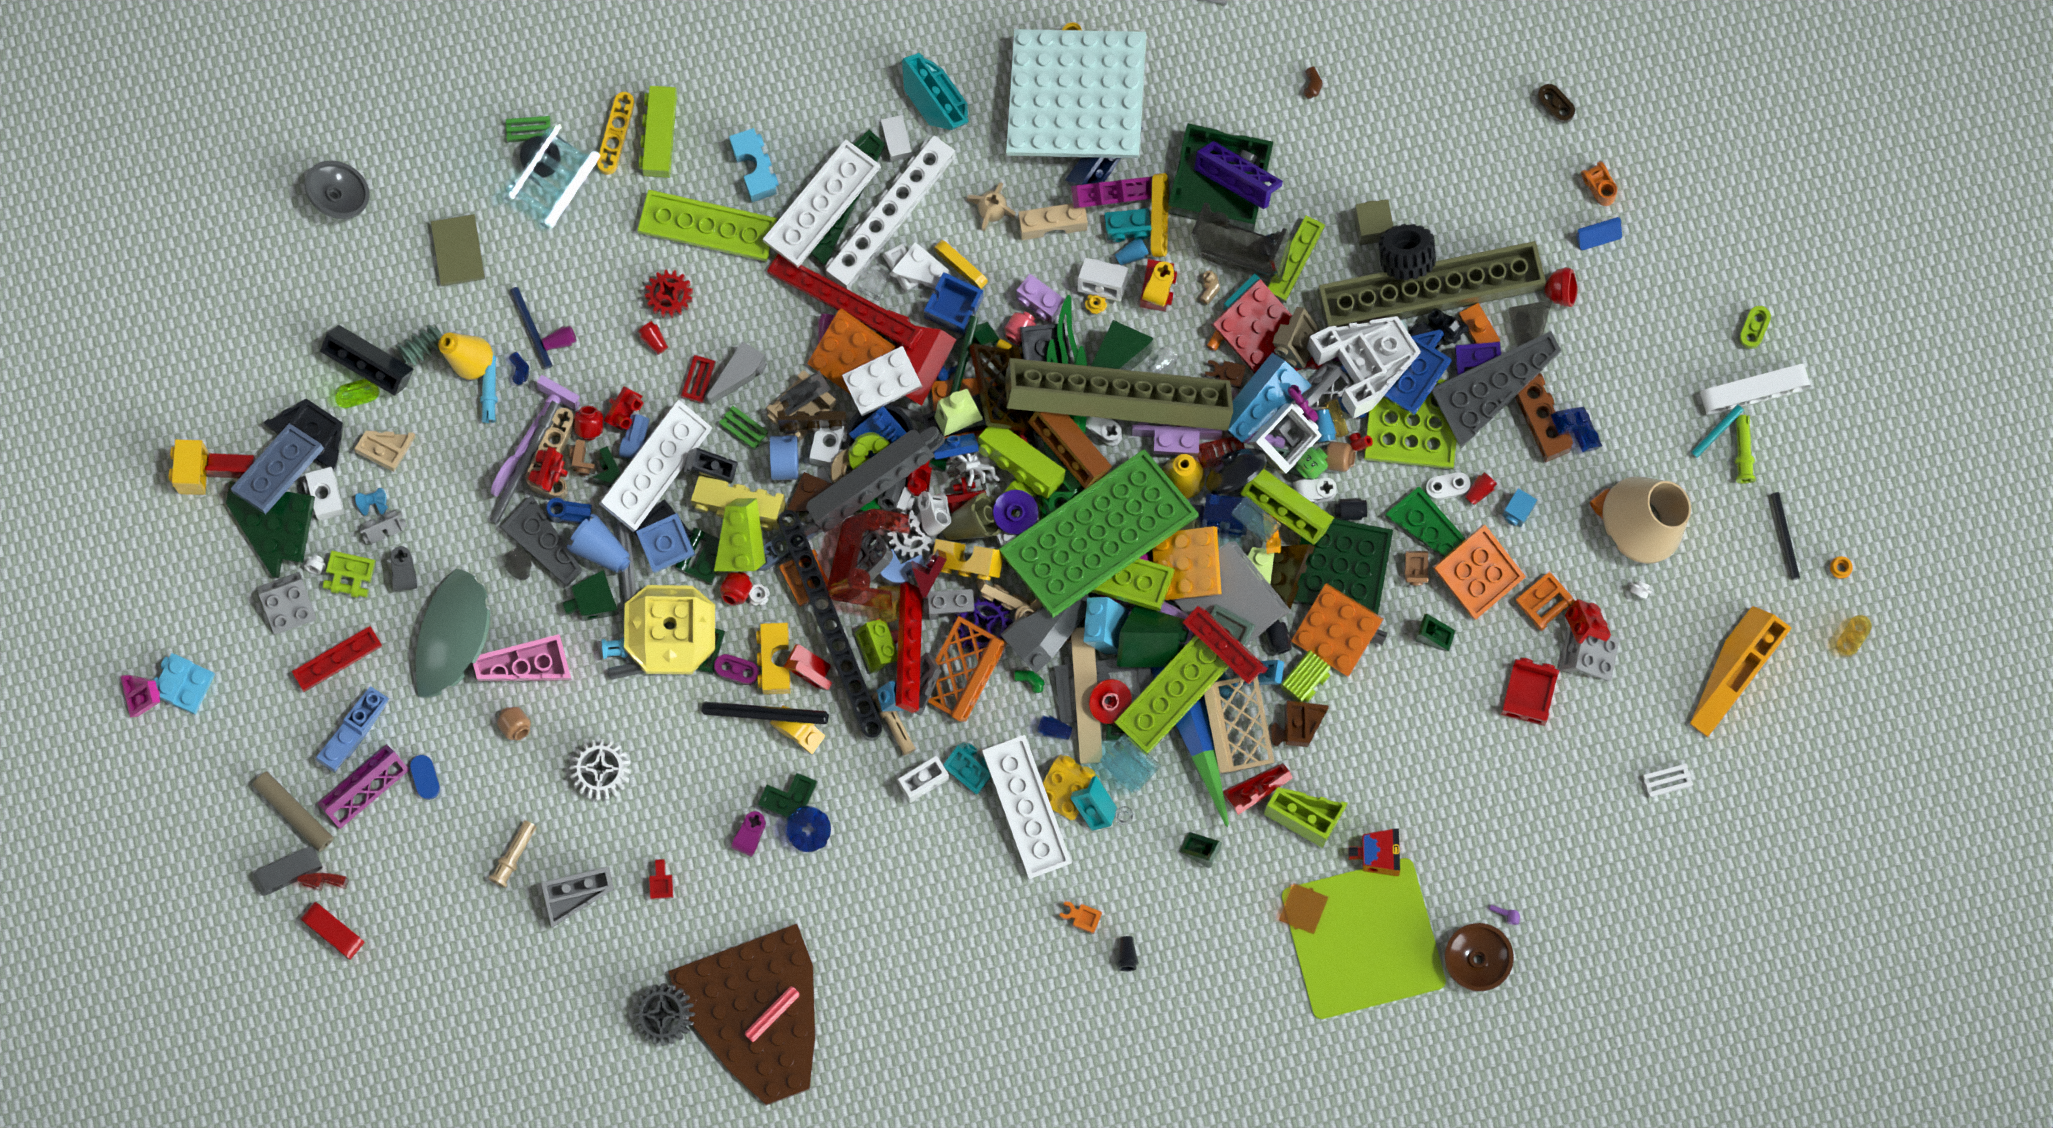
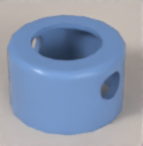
[770,435,799,480]

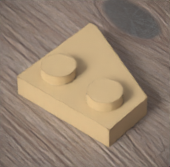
[355,431,415,472]

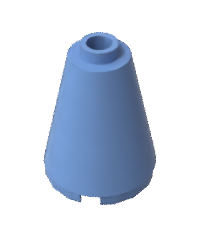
[567,514,631,573]

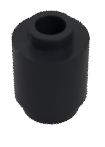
[1334,498,1367,521]
[1265,620,1292,655]

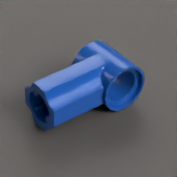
[547,498,592,524]

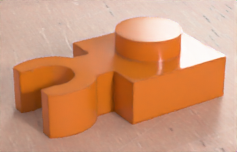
[1059,901,1102,934]

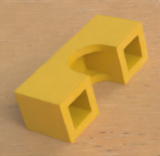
[933,539,1003,581]
[756,623,791,695]

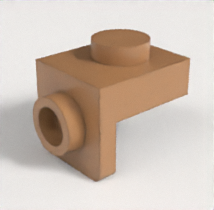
[569,440,596,476]
[1404,551,1428,586]

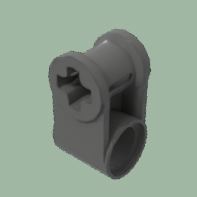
[391,546,417,591]

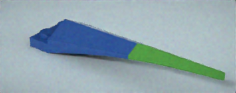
[1150,667,1229,827]

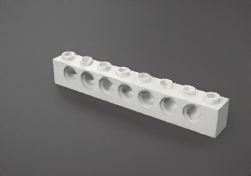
[825,136,955,290]

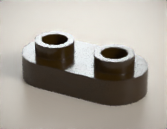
[1538,84,1575,123]

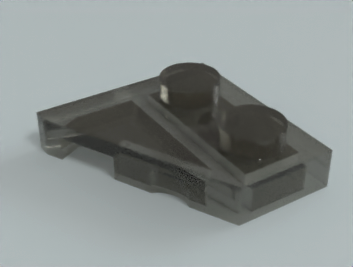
[1508,300,1552,347]

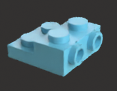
[154,653,215,715]

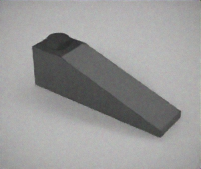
[1000,595,1089,674]

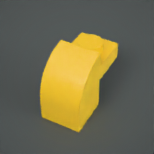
[770,705,825,754]

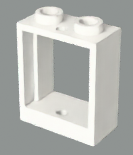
[1249,403,1322,474]

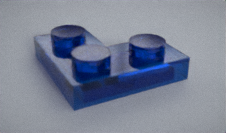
[1551,406,1602,452]

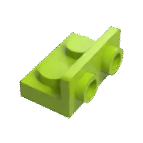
[854,619,898,674]

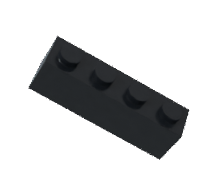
[320,325,414,396]

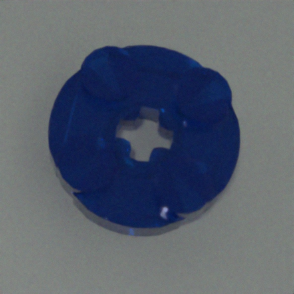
[785,806,831,852]

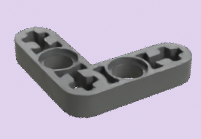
[839,521,893,599]

